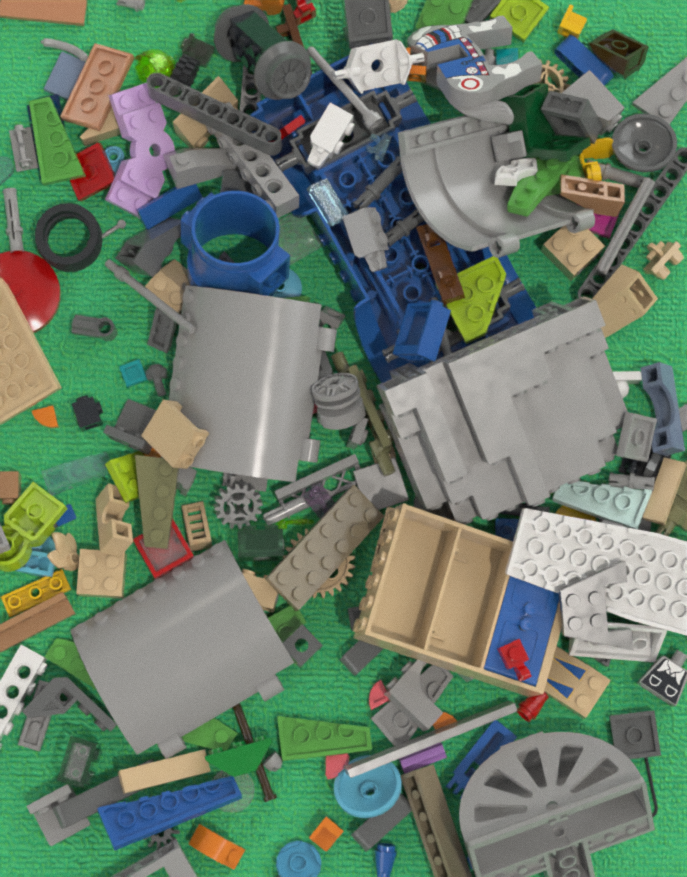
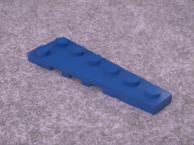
[97,776,242,851]

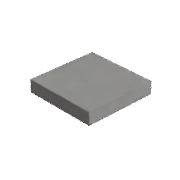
[616,412,657,462]
[353,458,409,510]

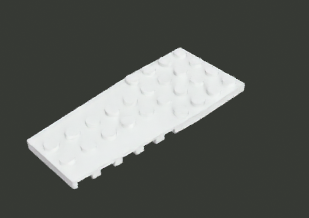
[505,508,687,636]

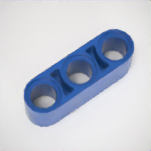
[554,35,614,86]

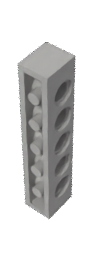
[206,102,299,218]

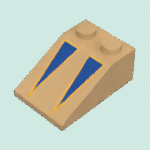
[544,646,611,719]

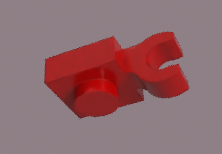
[293,0,316,26]
[497,639,532,681]

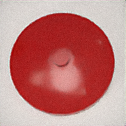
[0,251,61,333]

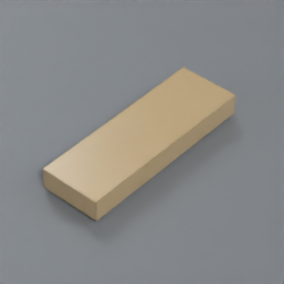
[643,458,686,525]

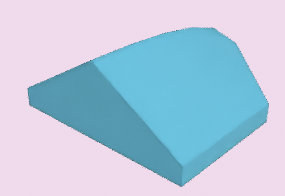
[15,536,56,577]

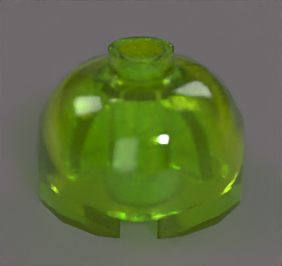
[134,49,175,88]

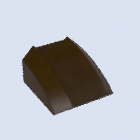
[587,29,649,80]

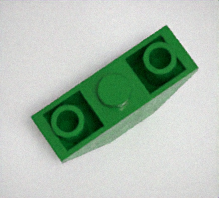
[205,735,273,777]

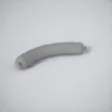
[41,38,88,61]

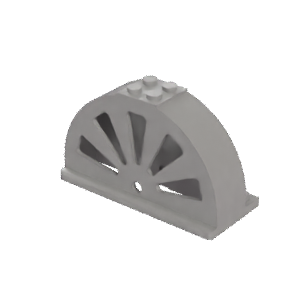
[459,732,655,877]

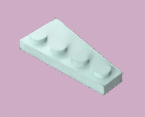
[553,481,652,529]

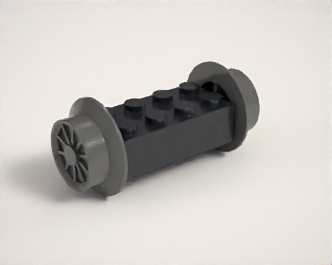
[214,4,311,100]

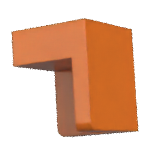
[309,817,343,851]

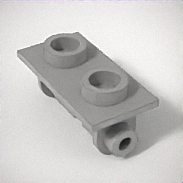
[9,125,38,172]

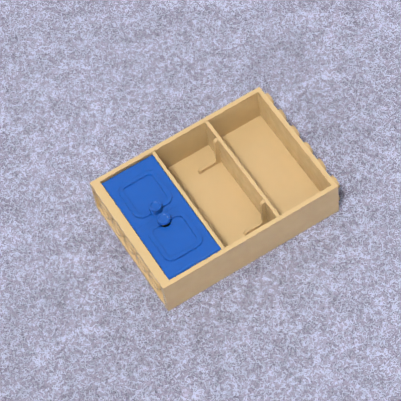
[353,503,562,697]

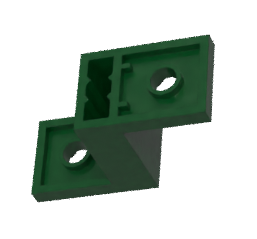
[498,83,591,162]

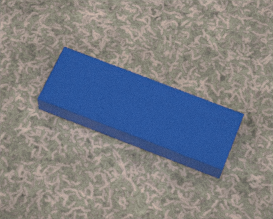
[136,184,202,230]

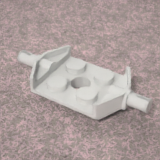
[333,39,424,94]

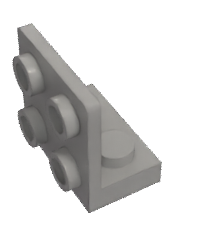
[27,784,90,846]

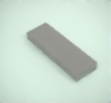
[18,680,52,752]

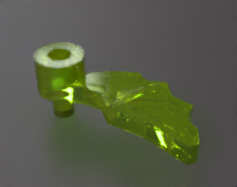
[277,519,314,530]

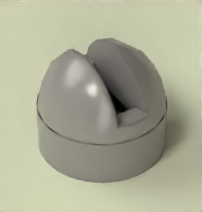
[263,752,282,772]

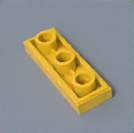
[1,569,72,618]

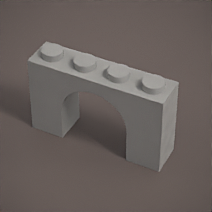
[384,659,474,732]

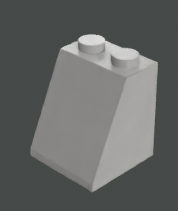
[562,70,624,136]

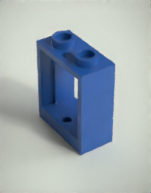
[392,300,451,362]

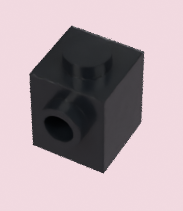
[72,395,103,432]

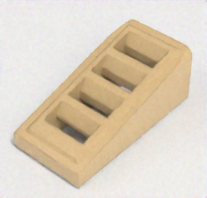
[182,501,212,552]

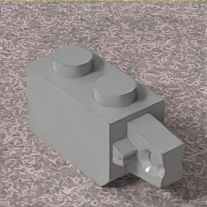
[343,207,389,272]

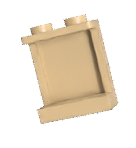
[141,400,209,469]

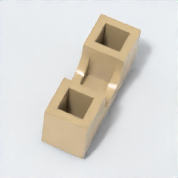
[96,483,133,557]

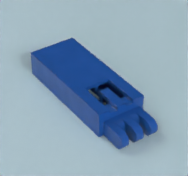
[445,720,517,799]

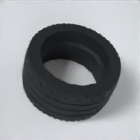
[35,203,103,272]

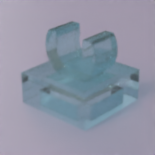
[366,133,392,162]

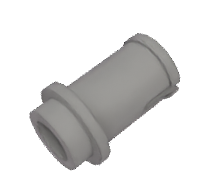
[117,0,145,12]

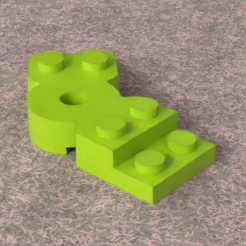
[0,482,68,572]

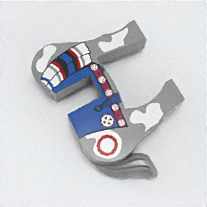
[407,15,542,125]

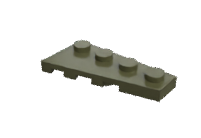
[135,455,179,550]

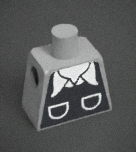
[636,650,687,707]

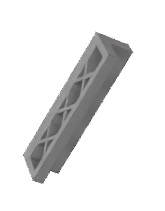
[275,454,361,516]

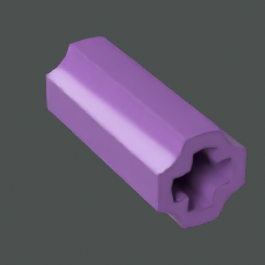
[399,742,447,774]

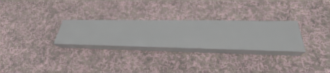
[344,701,517,778]

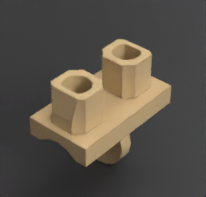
[643,241,684,280]

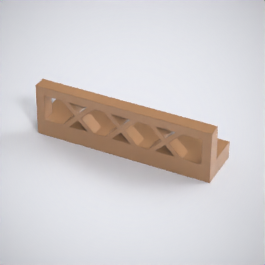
[0,592,76,653]

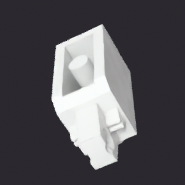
[308,103,355,169]

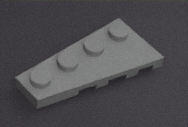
[632,57,687,125]
[370,665,453,746]

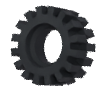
[170,54,200,87]

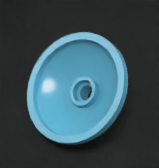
[334,755,402,818]

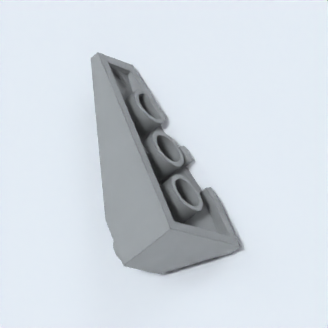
[163,147,240,189]

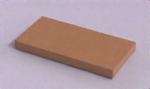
[0,0,88,26]
[60,43,135,131]

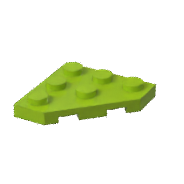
[436,256,506,344]

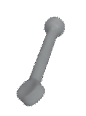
[86,220,126,245]

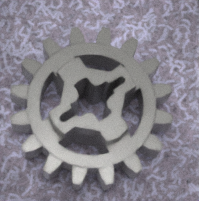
[214,481,263,529]

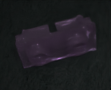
[302,482,335,519]

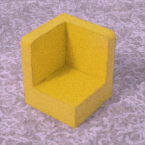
[557,4,587,39]

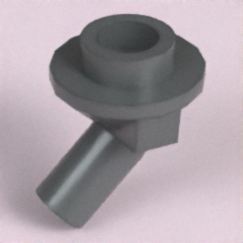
[145,364,167,396]

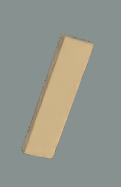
[118,749,211,794]

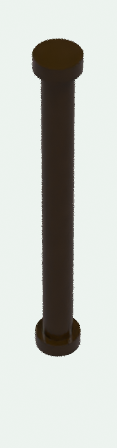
[232,703,277,802]

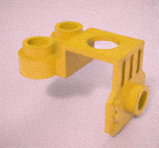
[579,137,613,181]

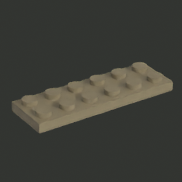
[265,485,384,611]

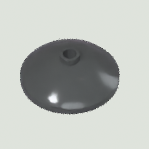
[612,114,677,172]

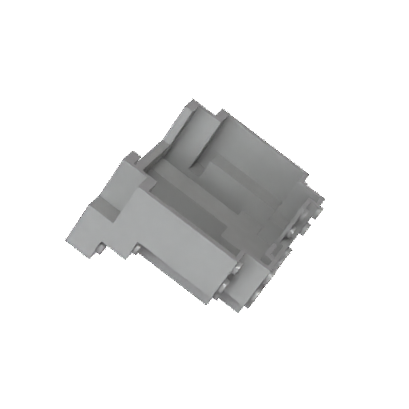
[377,296,628,525]

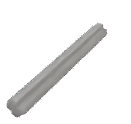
[596,177,655,274]

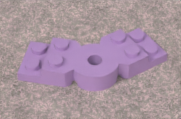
[105,82,175,219]

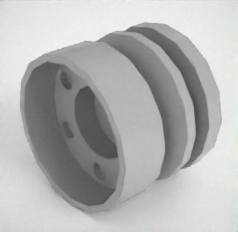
[312,373,366,430]

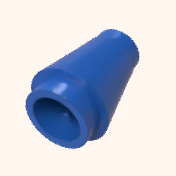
[375,843,397,877]

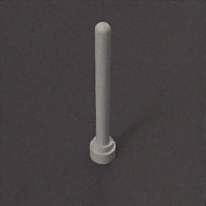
[307,46,383,130]

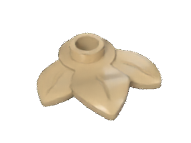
[47,532,79,571]

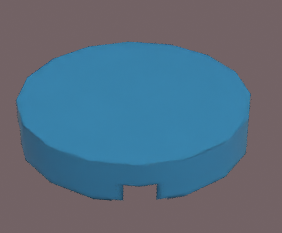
[276,841,321,877]

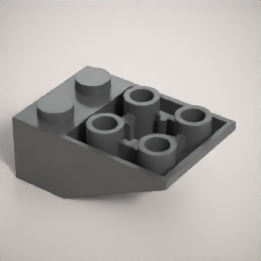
[115,218,181,277]

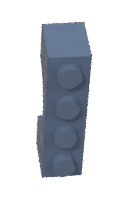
[640,362,685,456]

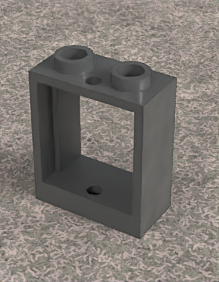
[541,91,603,144]

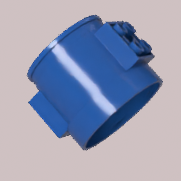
[181,191,290,297]

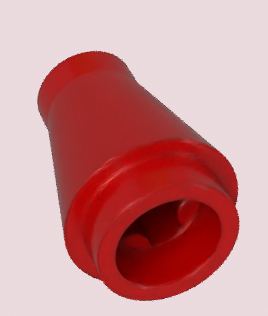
[517,692,549,722]

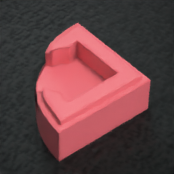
[369,680,390,710]
[326,753,350,779]

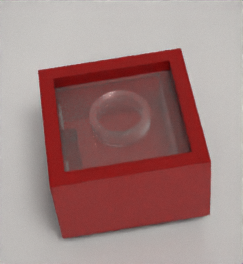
[133,518,194,579]

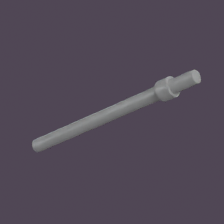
[105,259,196,334]

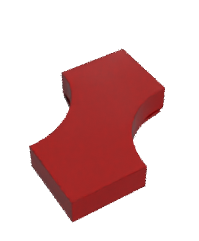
[268,115,305,142]

